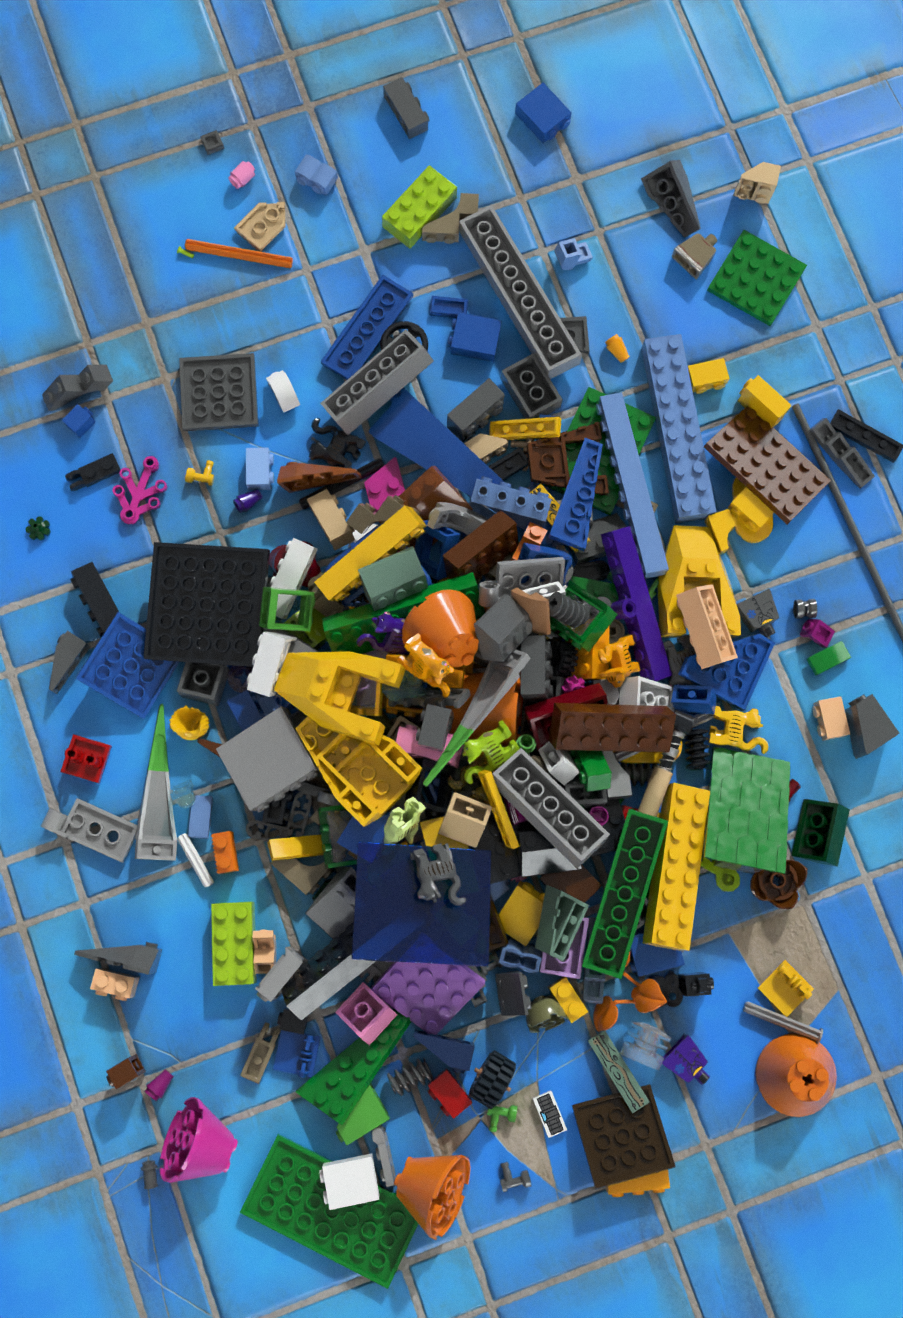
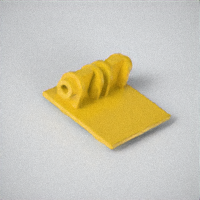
[758,960,814,1017]

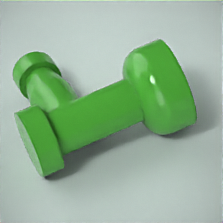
[487,1105,518,1132]

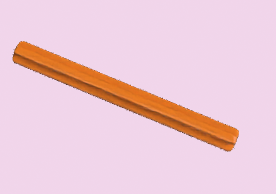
[185,239,293,268]

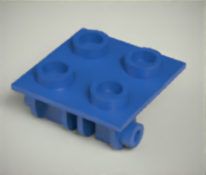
[273,1030,321,1078]

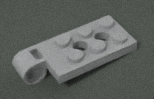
[478,557,565,607]
[41,798,137,863]

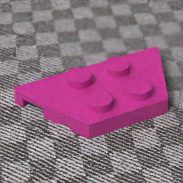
[364,457,405,513]

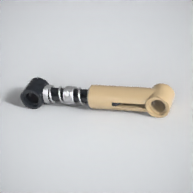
[638,709,695,817]

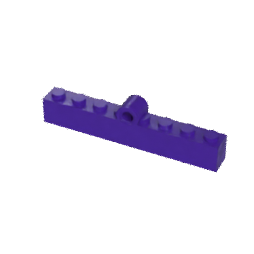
[601,526,672,681]

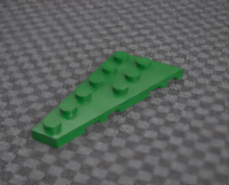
[295,1009,412,1125]

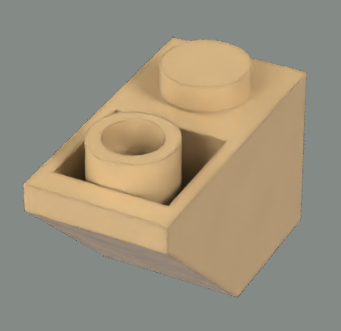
[464,433,508,464]

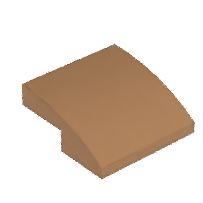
[511,588,551,635]

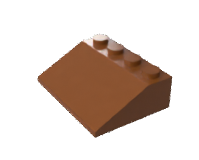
[379,466,473,548]

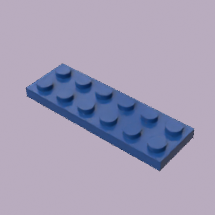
[321,275,414,380]

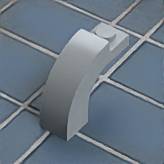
[427,502,488,535]

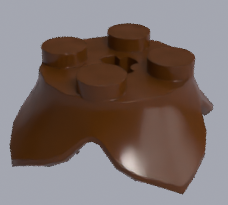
[750,860,808,909]

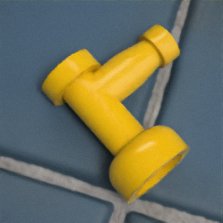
[185,460,214,486]

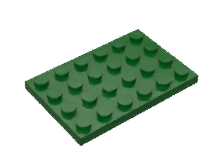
[542,387,656,515]

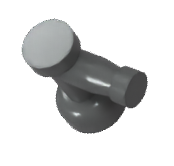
[500,1162,532,1192]

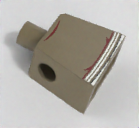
[672,233,717,280]

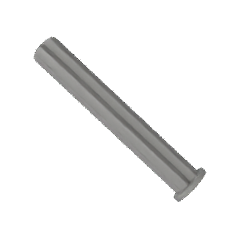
[743,1002,823,1044]

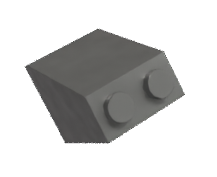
[845,694,900,759]

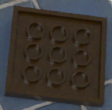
[572,1084,676,1190]

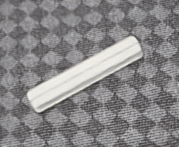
[177,833,214,887]

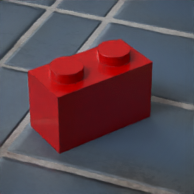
[427,1068,472,1119]

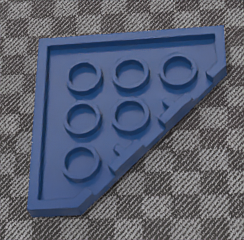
[678,633,775,711]

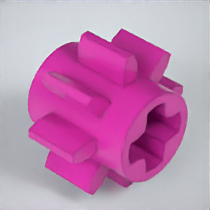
[561,675,586,694]

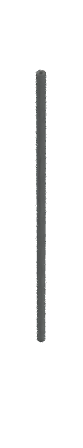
[792,403,903,642]

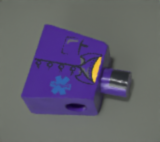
[659,1033,710,1085]

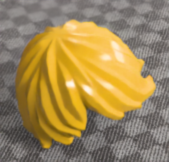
[169,705,210,741]

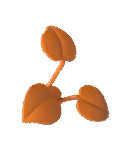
[593,952,667,1032]

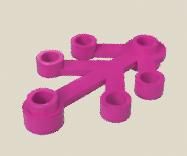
[112,456,167,525]

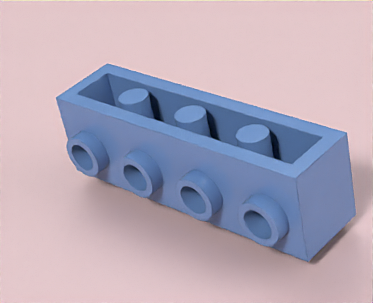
[471,476,552,522]

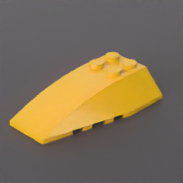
[295,717,423,827]

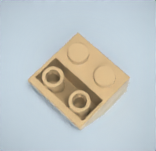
[733,162,781,204]
[438,792,492,848]

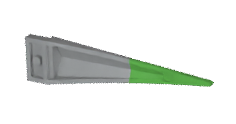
[423,649,531,787]
[135,704,177,861]

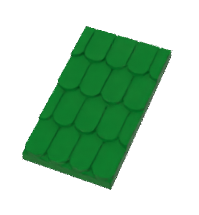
[703,747,790,874]

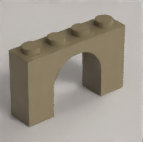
[271,803,348,895]

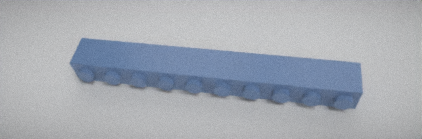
[596,392,669,579]

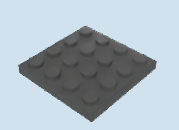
[179,353,259,431]

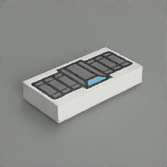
[533,1090,567,1138]

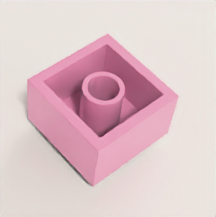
[335,982,397,1046]

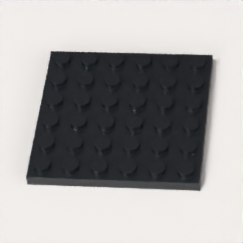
[144,542,270,667]

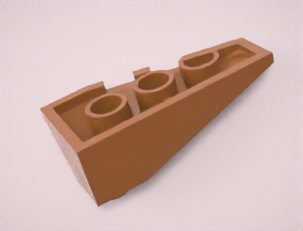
[277,462,361,493]

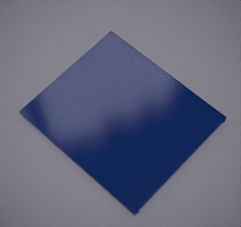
[351,842,492,967]

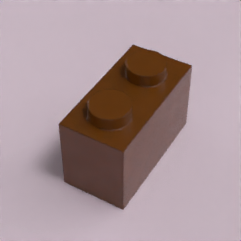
[106,1054,146,1089]

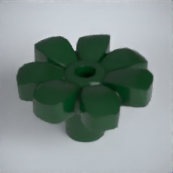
[26,517,51,540]

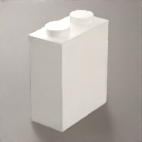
[319,1153,380,1210]

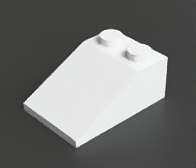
[619,676,675,712]

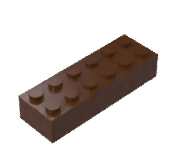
[549,703,676,752]

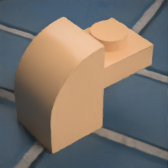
[252,929,276,974]

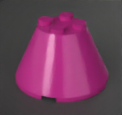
[160,1097,238,1183]

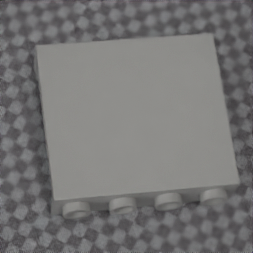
[216,706,320,812]

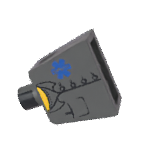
[737,589,779,638]

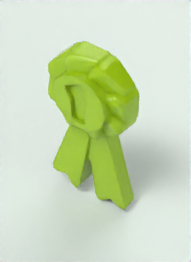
[701,856,740,892]

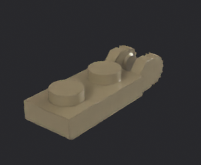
[240,1022,281,1084]

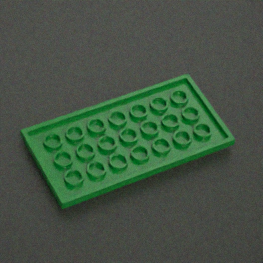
[240,1134,418,1289]

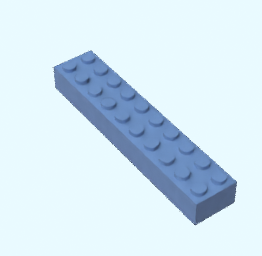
[641,334,717,524]

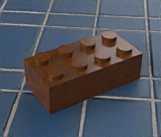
[443,510,519,580]

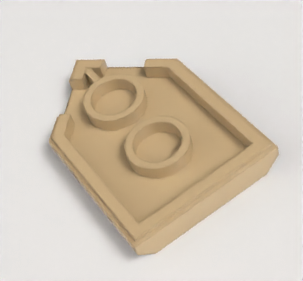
[234,202,286,252]

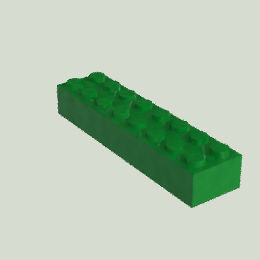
[322,572,485,654]
[582,808,668,979]

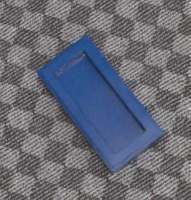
[430,296,468,318]

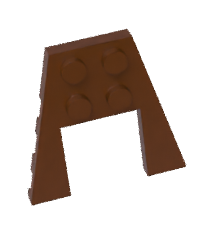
[527,422,609,496]

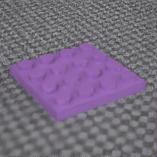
[371,932,485,1035]

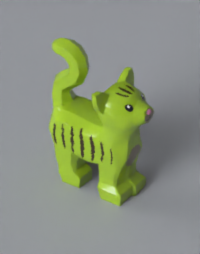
[462,720,520,784]

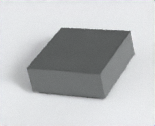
[200,130,224,155]

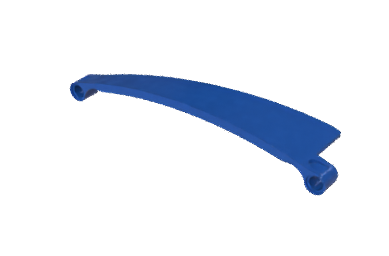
[369,387,567,549]

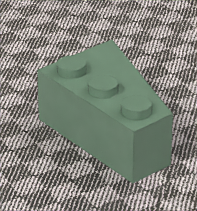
[535,885,589,962]

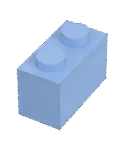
[246,448,274,490]

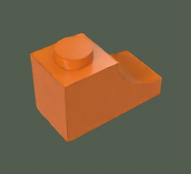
[511,522,548,561]

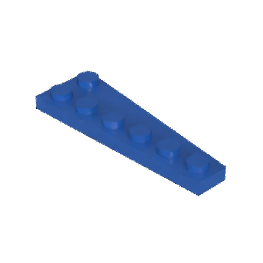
[548,438,603,551]

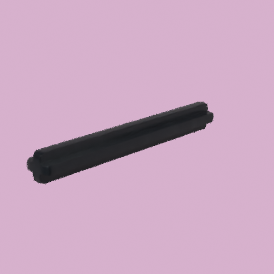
[299,458,384,509]

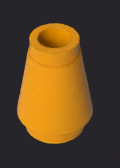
[605,334,630,363]

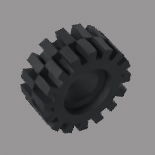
[550,641,578,678]

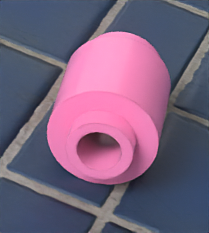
[228,161,255,189]

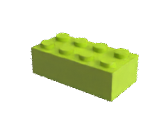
[382,165,457,249]
[211,902,257,986]

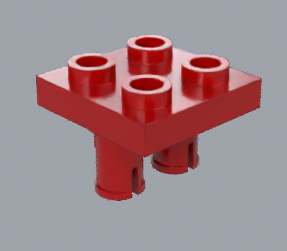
[60,734,112,783]

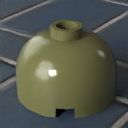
[526,996,568,1033]

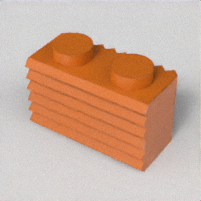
[211,831,239,874]

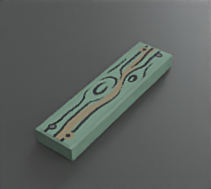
[588,1030,650,1114]

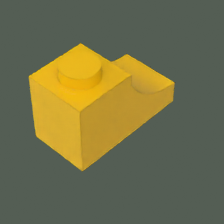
[705,509,737,555]

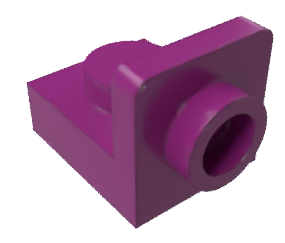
[800,619,835,648]

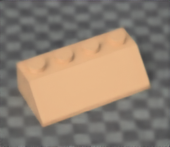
[676,584,738,669]

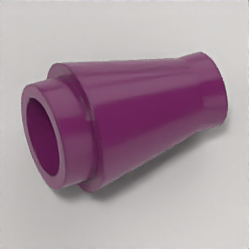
[144,1069,174,1102]

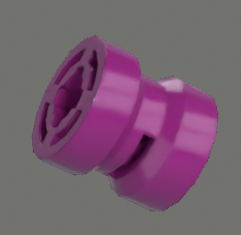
[588,806,609,826]

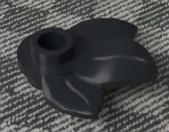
[648,971,683,1008]

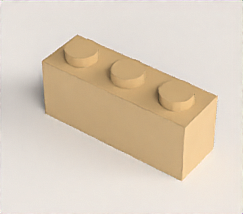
[307,489,355,550]

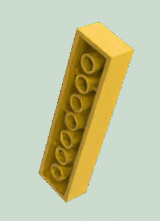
[642,783,710,951]

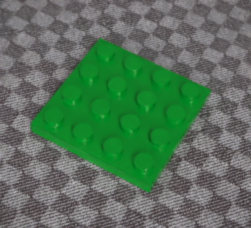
[707,230,807,326]

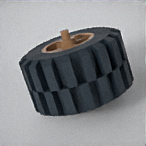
[469,1050,516,1109]

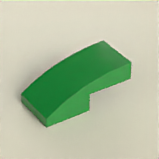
[807,641,852,675]

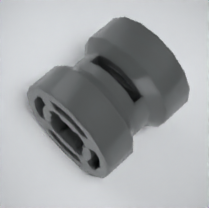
[793,599,817,619]

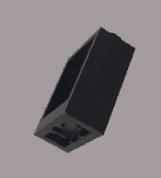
[404,757,456,818]

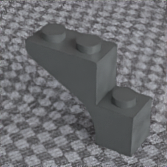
[42,365,113,411]

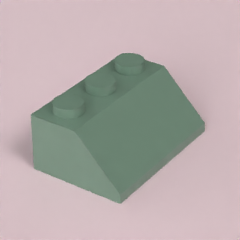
[358,546,428,611]

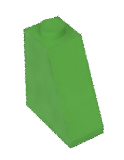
[336,1083,390,1145]

